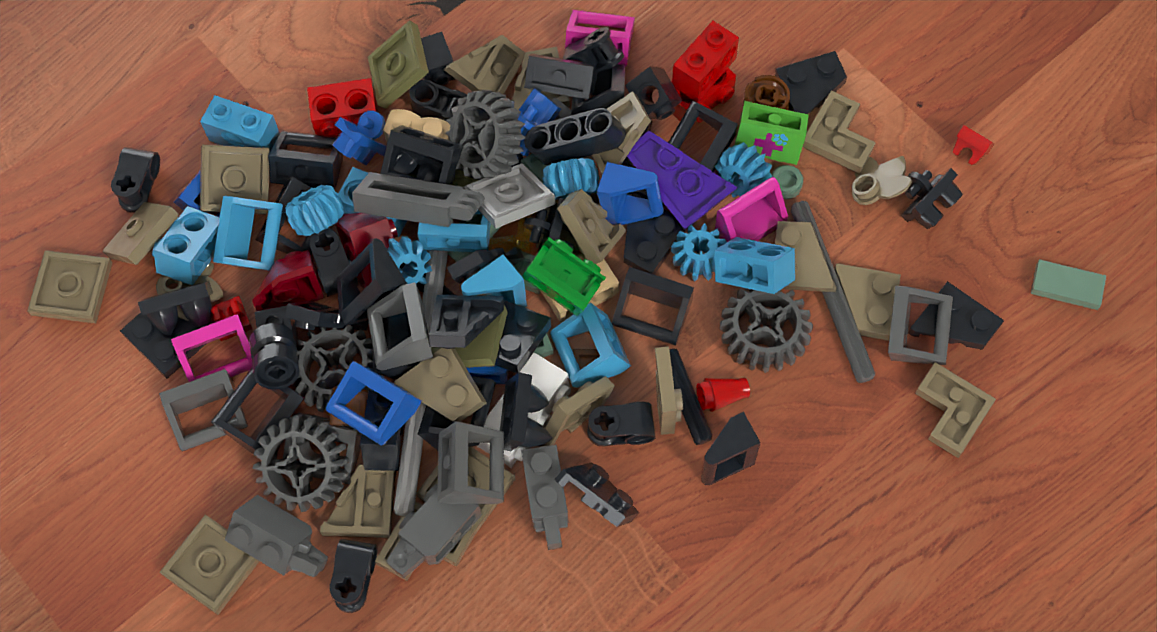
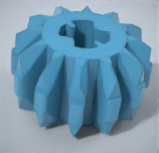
[715,142,772,198]
[542,158,599,200]
[285,185,344,236]
[671,223,727,282]
[387,236,432,284]

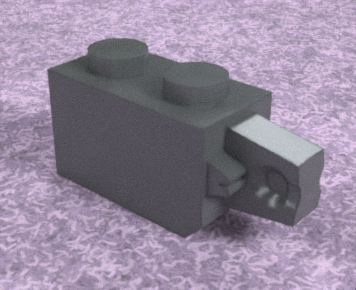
[521,445,569,550]
[386,484,482,578]
[225,495,328,577]

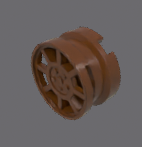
[743,75,790,110]

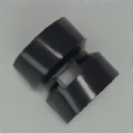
[249,323,300,390]

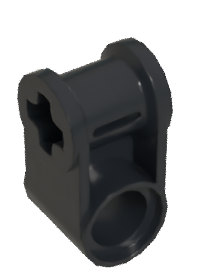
[562,27,624,73]
[409,80,467,122]
[111,147,160,213]
[310,229,359,297]
[587,401,656,447]
[330,539,377,613]

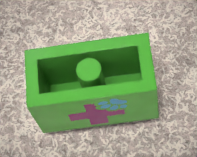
[734,101,809,165]

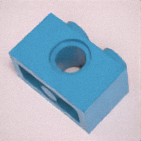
[200,95,280,153]

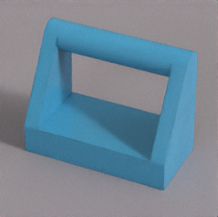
[213,196,283,271]
[418,210,491,252]
[461,255,527,308]
[550,302,631,388]

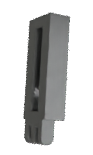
[352,172,485,227]

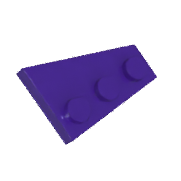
[627,131,738,230]

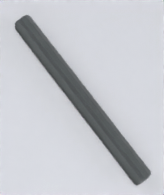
[791,201,875,383]

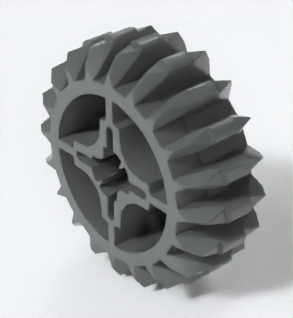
[445,90,526,180]
[719,288,813,373]
[292,325,375,413]
[252,415,350,512]

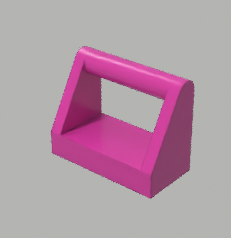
[565,10,635,67]
[715,176,788,242]
[171,314,252,382]

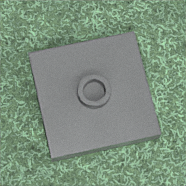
[464,163,556,228]

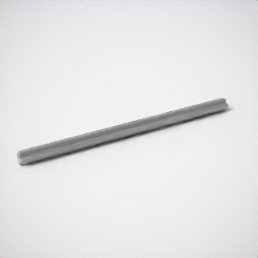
[394,250,448,516]

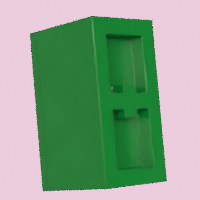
[522,237,606,316]

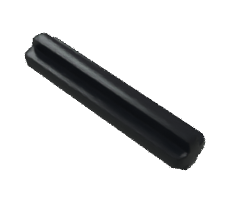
[669,348,712,445]

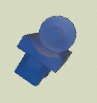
[518,88,561,156]
[333,111,387,165]

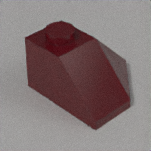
[335,213,398,289]
[252,250,325,311]

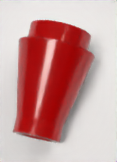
[696,377,750,412]

